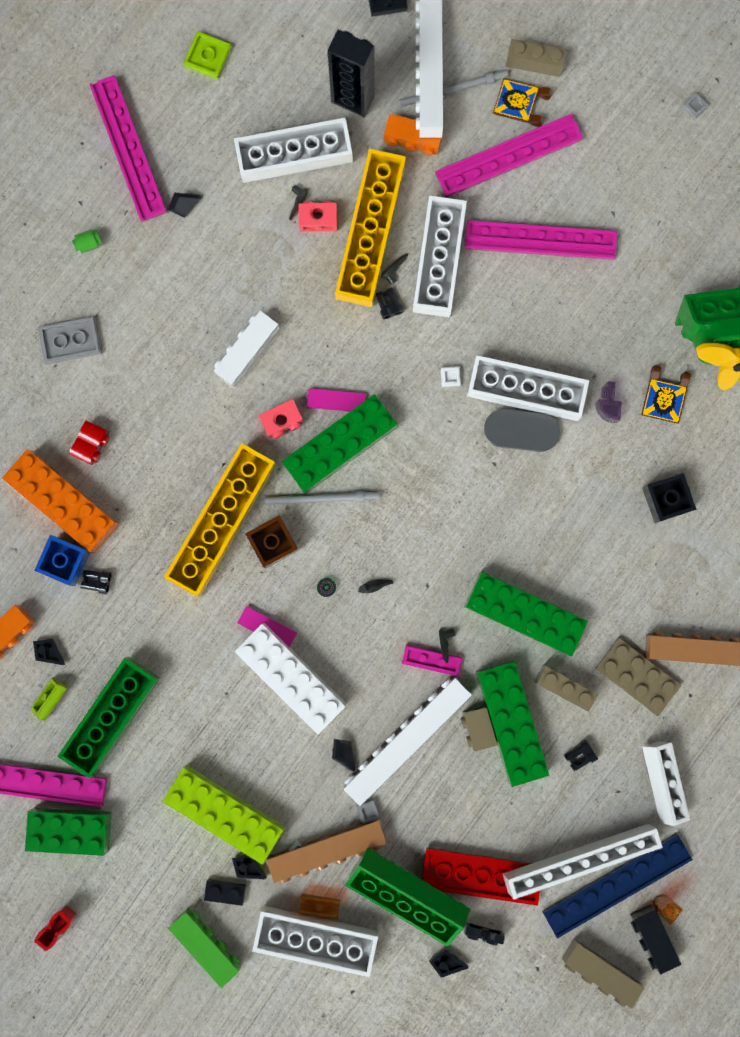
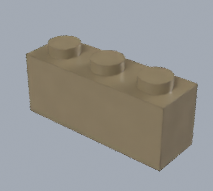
[505,39,567,77]
[534,665,598,712]

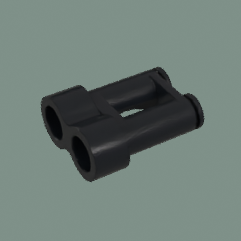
[375,288,404,319]
[80,570,112,595]
[564,739,598,772]

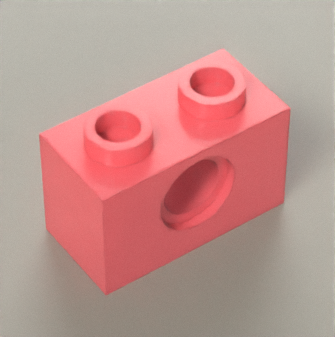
[299,201,337,232]
[258,399,304,439]

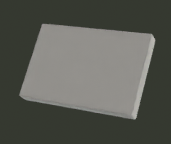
[38,316,102,365]

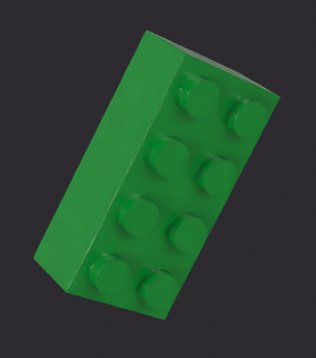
[25,807,112,856]

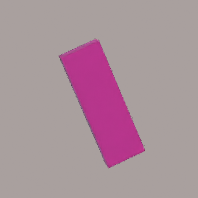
[307,388,365,412]
[237,606,297,647]
[402,645,462,676]

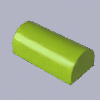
[30,677,68,721]

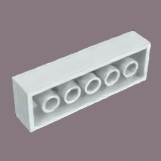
[234,118,353,183]
[412,196,467,318]
[467,355,589,421]
[235,623,347,734]
[252,906,378,977]

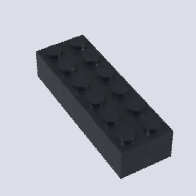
[327,29,374,118]

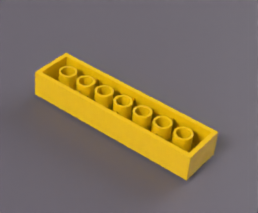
[335,148,406,308]
[163,443,277,597]

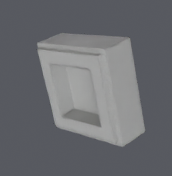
[682,92,709,120]
[356,799,381,824]

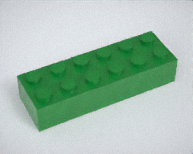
[281,394,397,494]
[464,572,588,657]
[57,657,161,779]
[476,661,550,787]
[345,848,471,947]

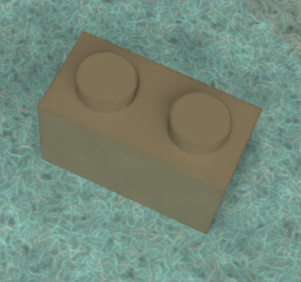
[461,706,497,752]

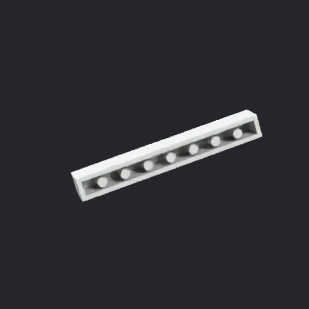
[415,0,443,138]
[344,678,471,806]
[503,824,662,899]

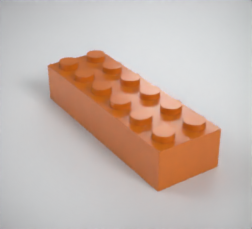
[2,449,119,553]

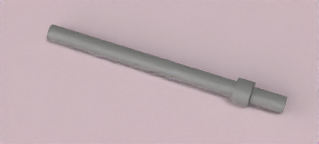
[399,70,508,107]
[264,491,379,505]

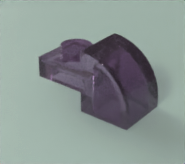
[595,381,622,423]

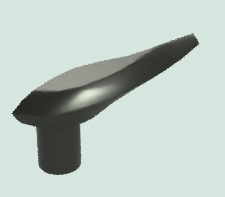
[289,185,308,220]
[381,253,408,285]
[358,579,394,593]
[439,628,456,663]

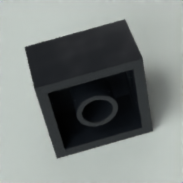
[642,473,697,523]

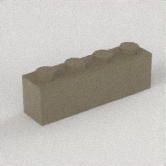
[562,938,645,1009]

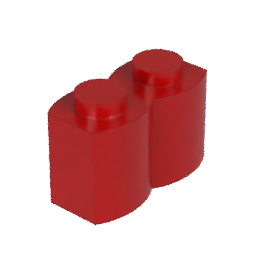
[69,420,110,465]
[34,905,77,951]

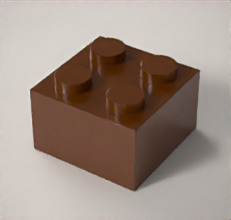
[245,515,299,569]

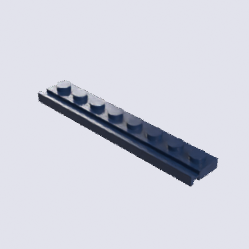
[542,834,693,939]

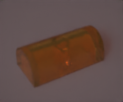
[299,894,341,920]
[653,894,683,925]

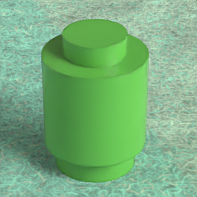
[72,229,102,254]

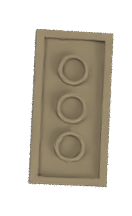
[595,638,681,716]

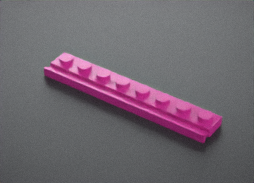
[89,75,167,222]
[435,114,583,198]
[465,220,617,260]
[0,763,107,808]

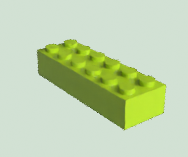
[162,765,285,865]

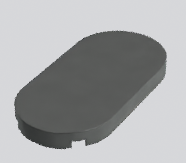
[484,409,560,452]

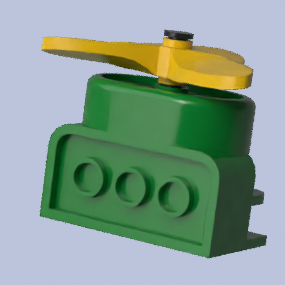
[675,287,740,390]

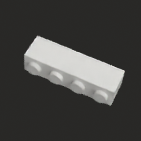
[214,311,280,387]
[642,741,690,826]

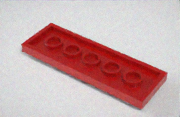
[422,847,540,906]

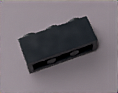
[630,905,682,975]

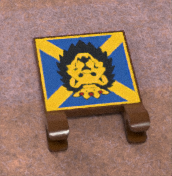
[493,78,552,128]
[641,365,691,424]

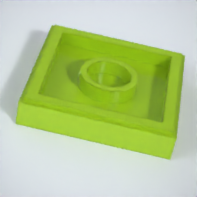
[183,31,232,80]

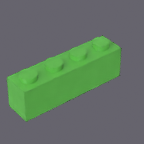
[168,907,241,989]

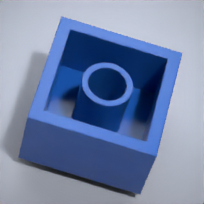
[34,535,90,586]

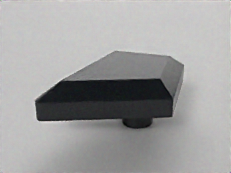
[167,192,202,218]
[33,638,65,665]
[332,739,355,771]
[232,854,267,880]
[429,948,469,978]

